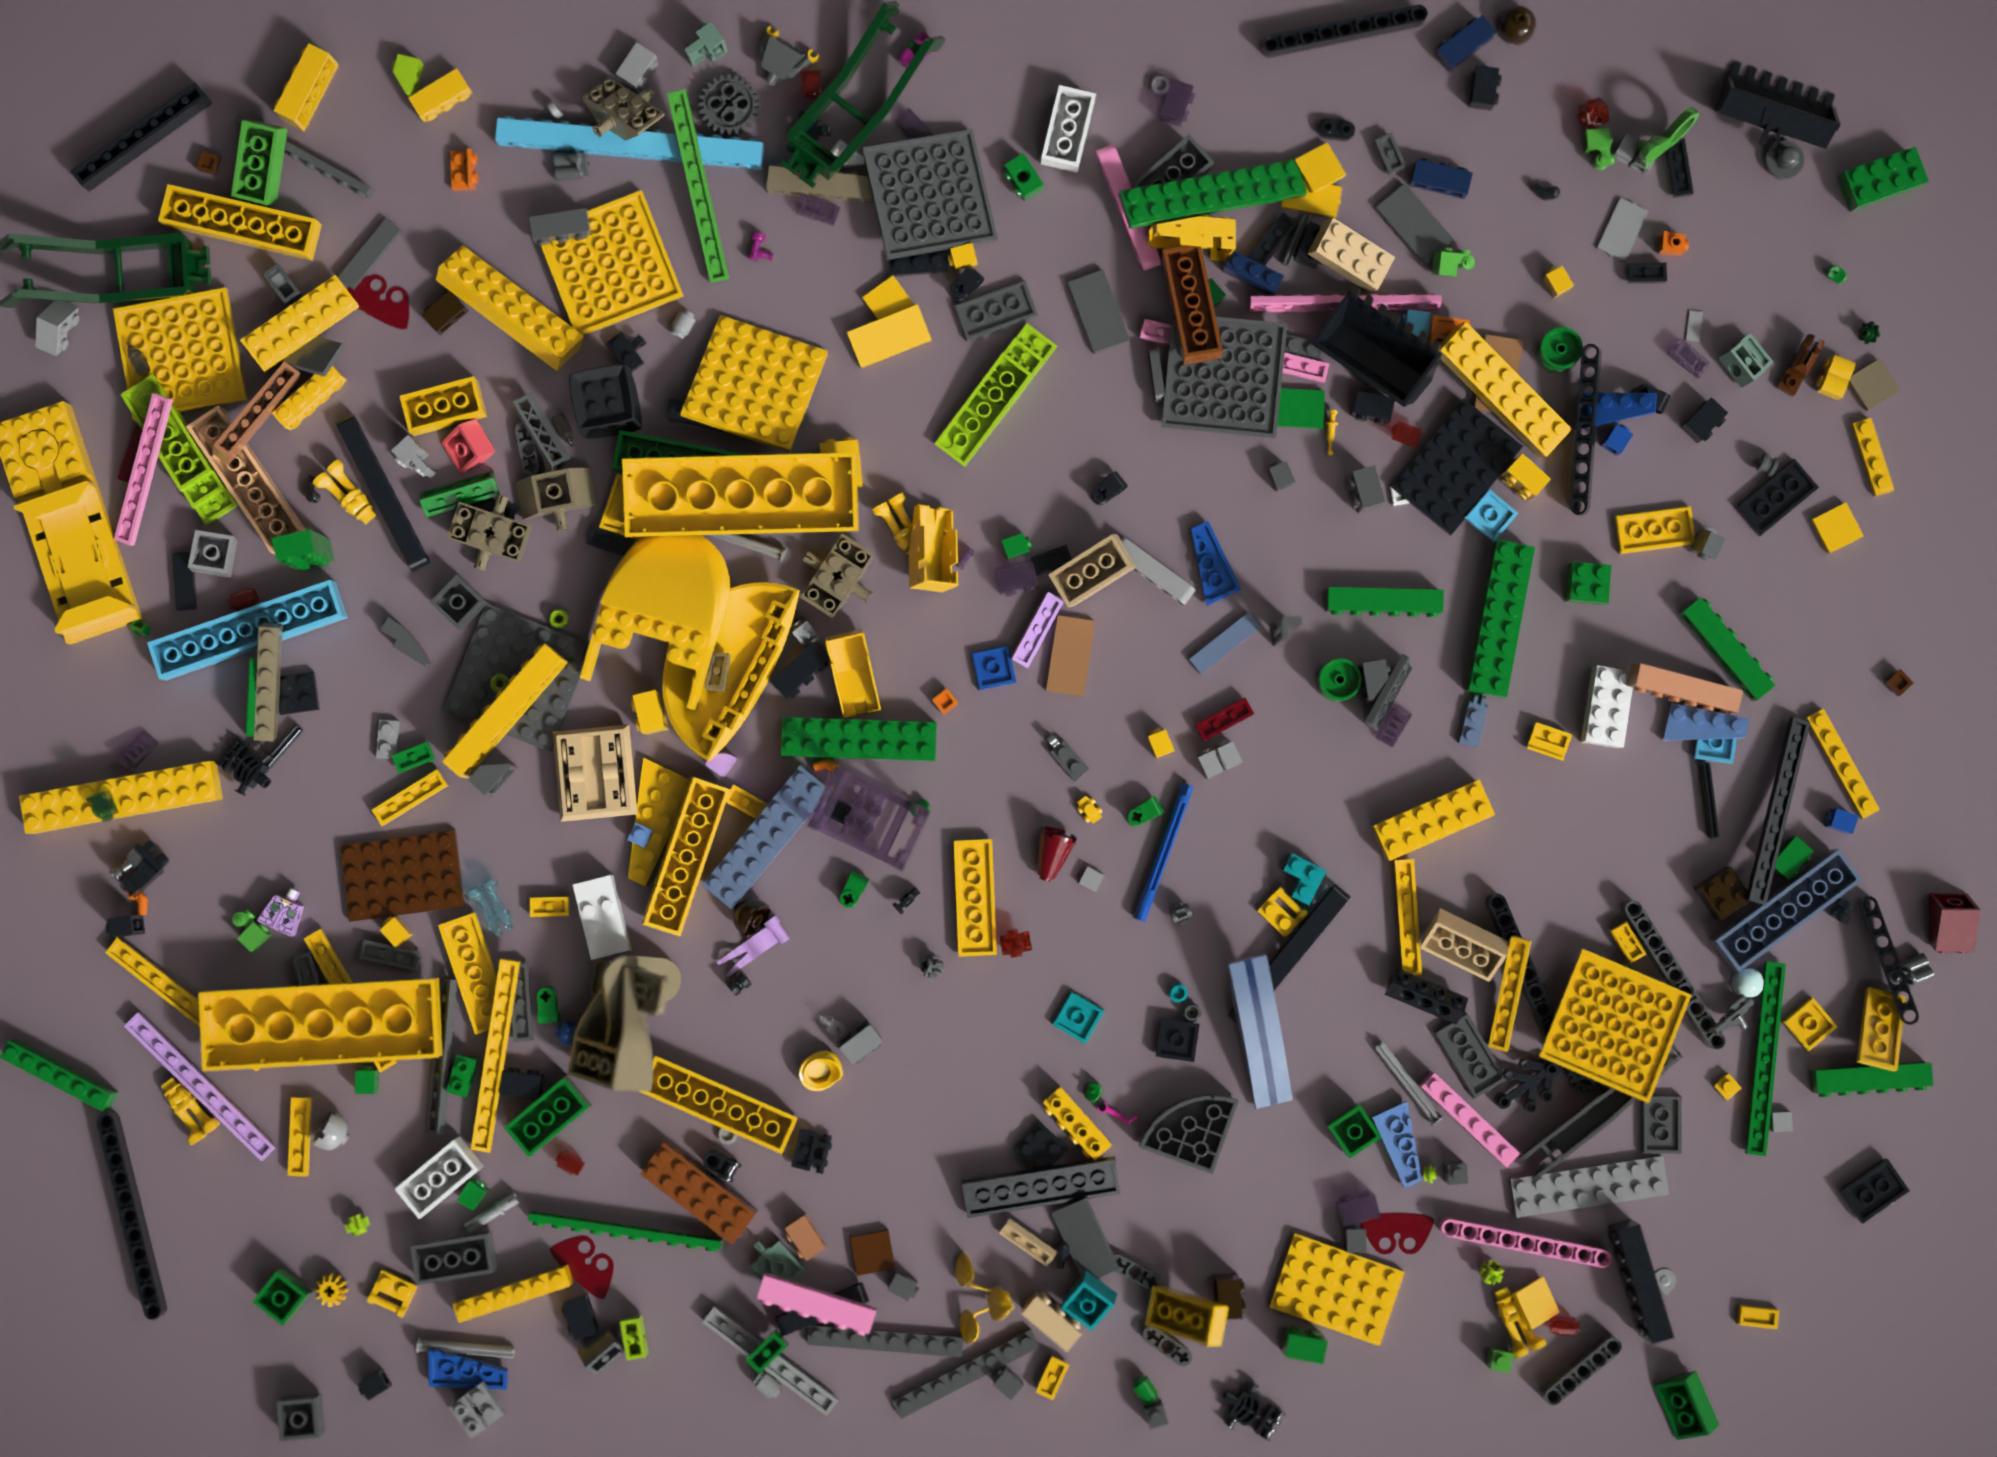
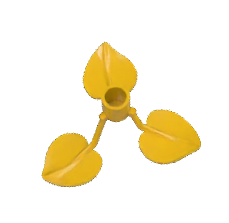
[955,1251,1014,1344]

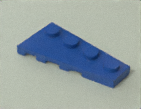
[1576,392,1657,430]
[1191,521,1241,606]
[428,1347,508,1390]

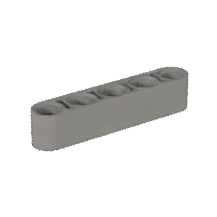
[1119,535,1196,606]

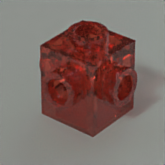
[1578,97,1610,130]
[999,929,1032,958]

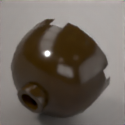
[1497,5,1536,45]
[733,898,770,937]

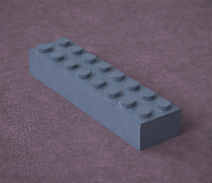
[702,765,832,910]
[1710,849,1862,972]

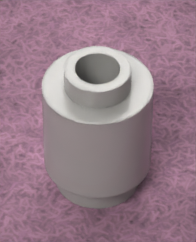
[670,309,696,339]
[752,1371,782,1399]

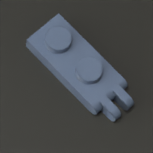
[1458,694,1488,748]

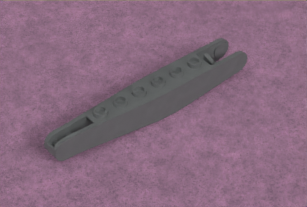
[1518,1044,1683,1180]

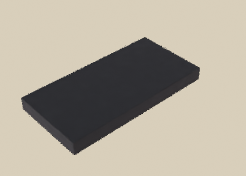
[1735,458,1819,536]

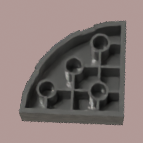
[1138,1094,1239,1174]

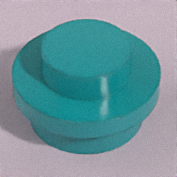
[1168,983,1188,1003]

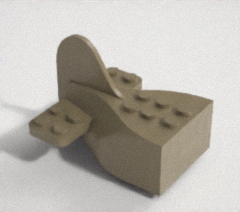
[568,955,681,1092]

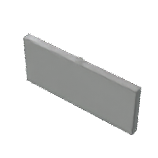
[1686,310,1703,342]

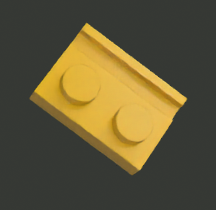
[1526,722,1572,761]

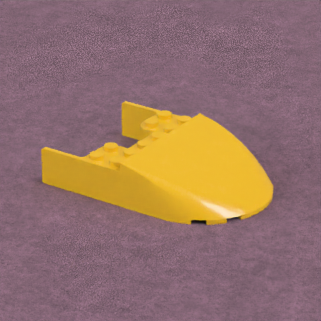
[580,535,730,711]

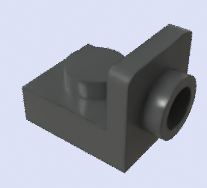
[790,616,820,649]

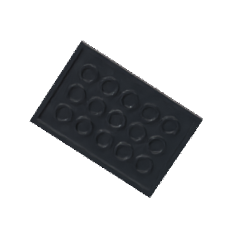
[1392,398,1523,536]

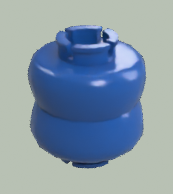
[556,1021,578,1047]

